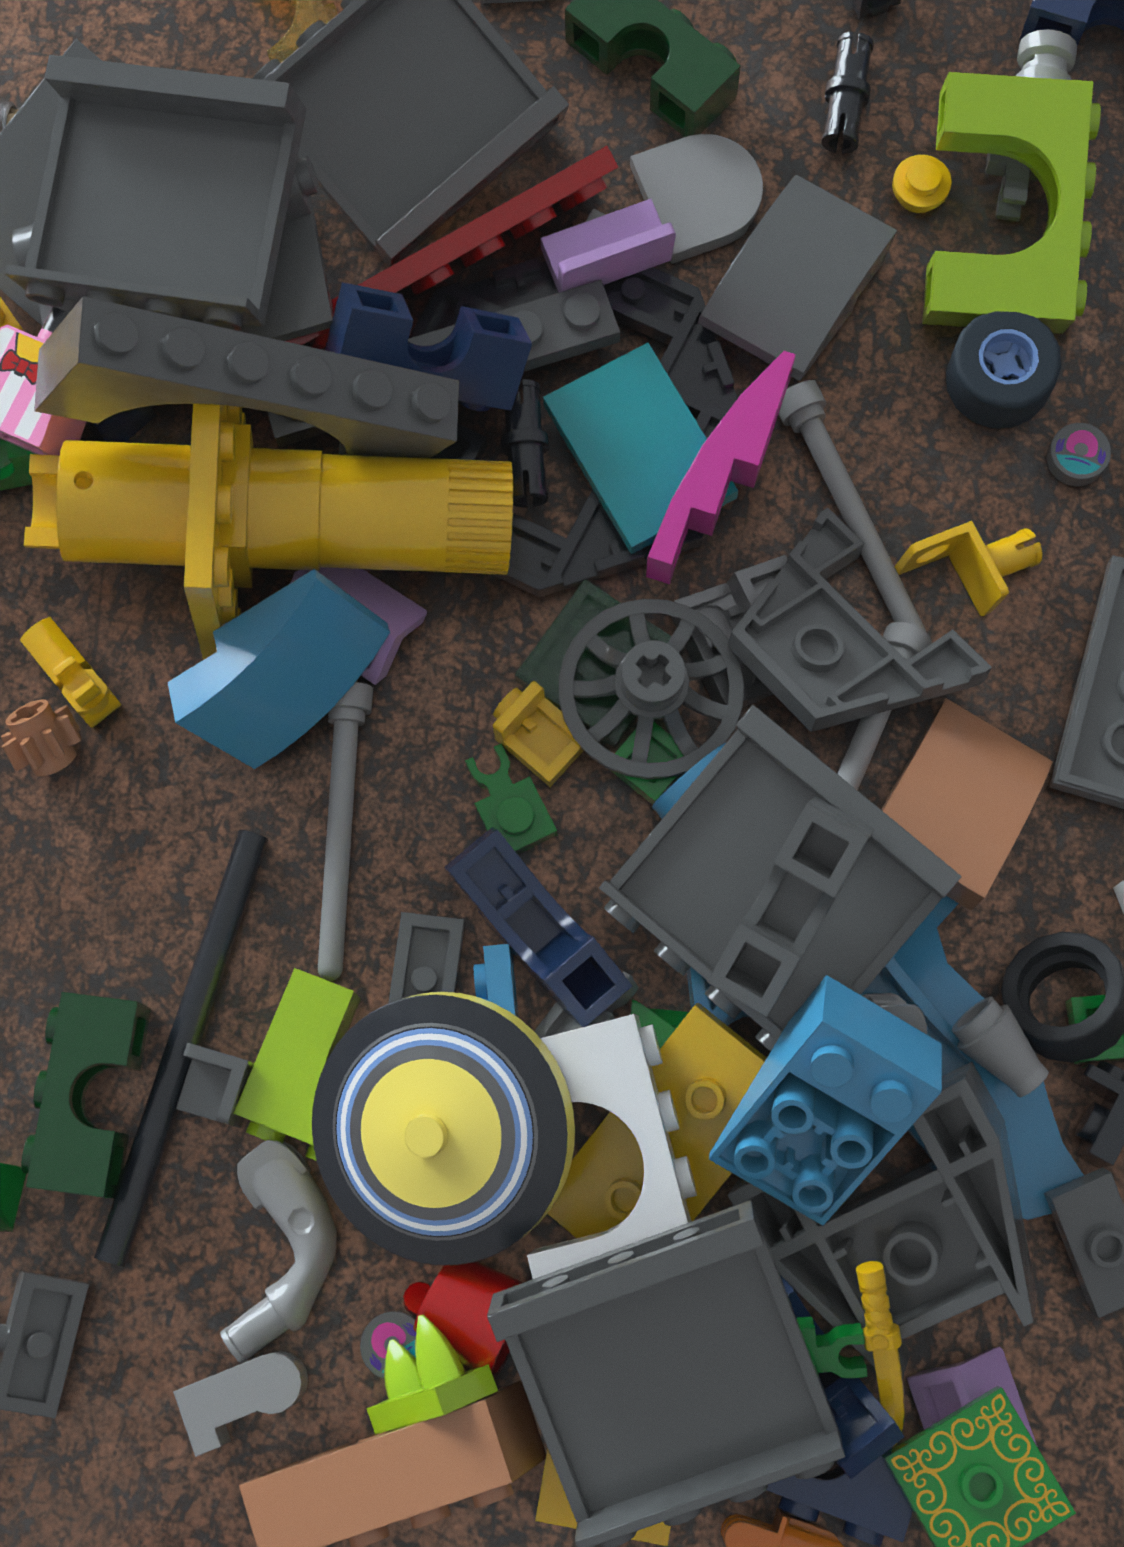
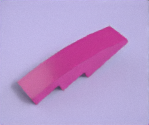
[646,351,796,584]

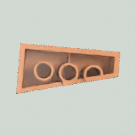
[239,1380,546,1547]

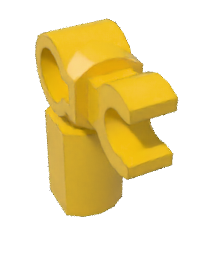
[20,617,122,728]

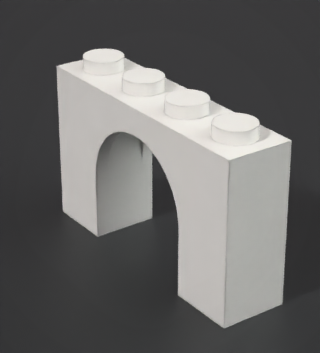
[527,1014,697,1279]

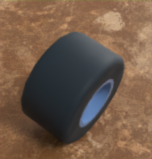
[946,311,1062,428]

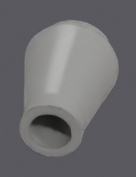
[952,997,1049,1097]

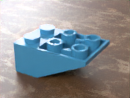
[709,975,942,1226]

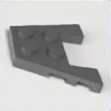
[728,508,992,732]

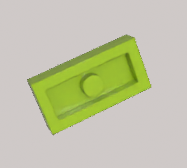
[366,1314,498,1435]

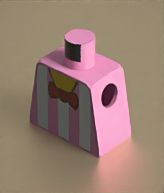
[0,307,86,455]

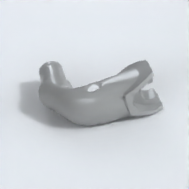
[220,1140,337,1363]

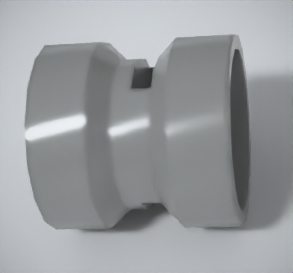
[1016,29,1077,80]

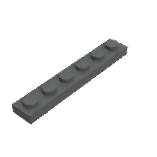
[267,280,620,447]

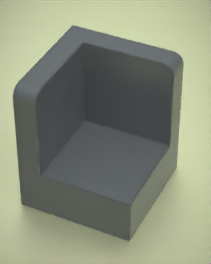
[176,1043,254,1128]

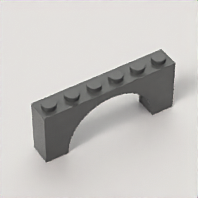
[34,296,459,458]

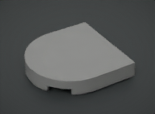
[630,134,763,264]

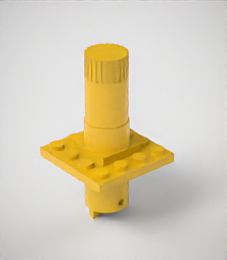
[24,404,513,660]

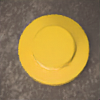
[892,154,952,213]

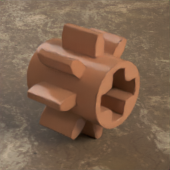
[1,699,82,777]

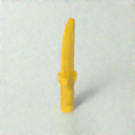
[856,1261,905,1447]

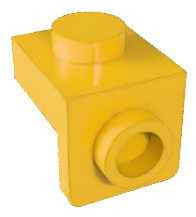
[493,681,584,787]

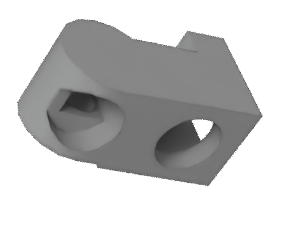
[173,1351,308,1457]

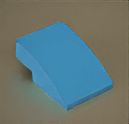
[167,569,390,769]

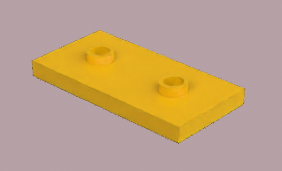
[547,1002,766,1238]

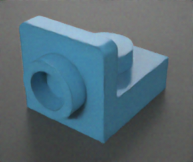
[473,944,519,1018]

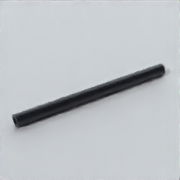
[94,830,269,1267]

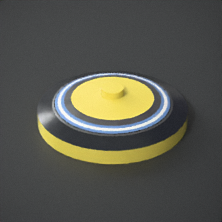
[312,992,575,1265]

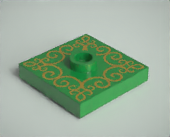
[881,1386,1076,1547]

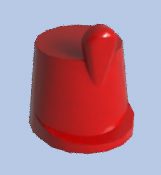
[403,1262,524,1380]

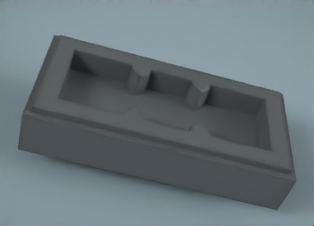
[1044,1167,1124,1318]

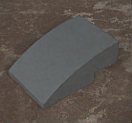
[698,175,897,381]

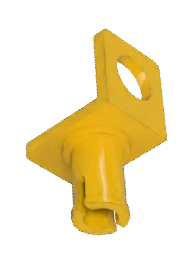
[894,521,1042,616]

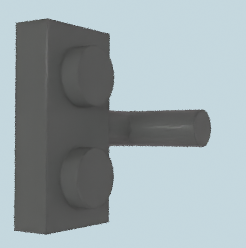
[0,1270,89,1418]

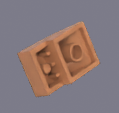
[881,698,1053,910]

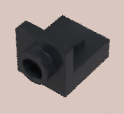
[1071,1061,1124,1168]

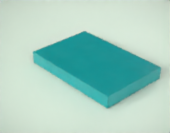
[543,343,738,554]

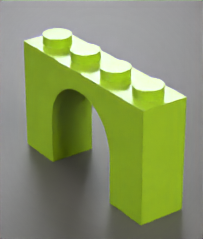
[922,72,1101,334]
[234,968,361,1161]

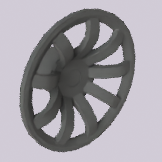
[559,599,744,779]

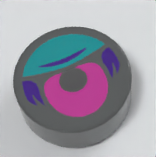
[1046,423,1111,487]
[360,1311,416,1379]

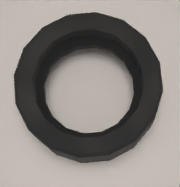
[1001,931,1124,1063]

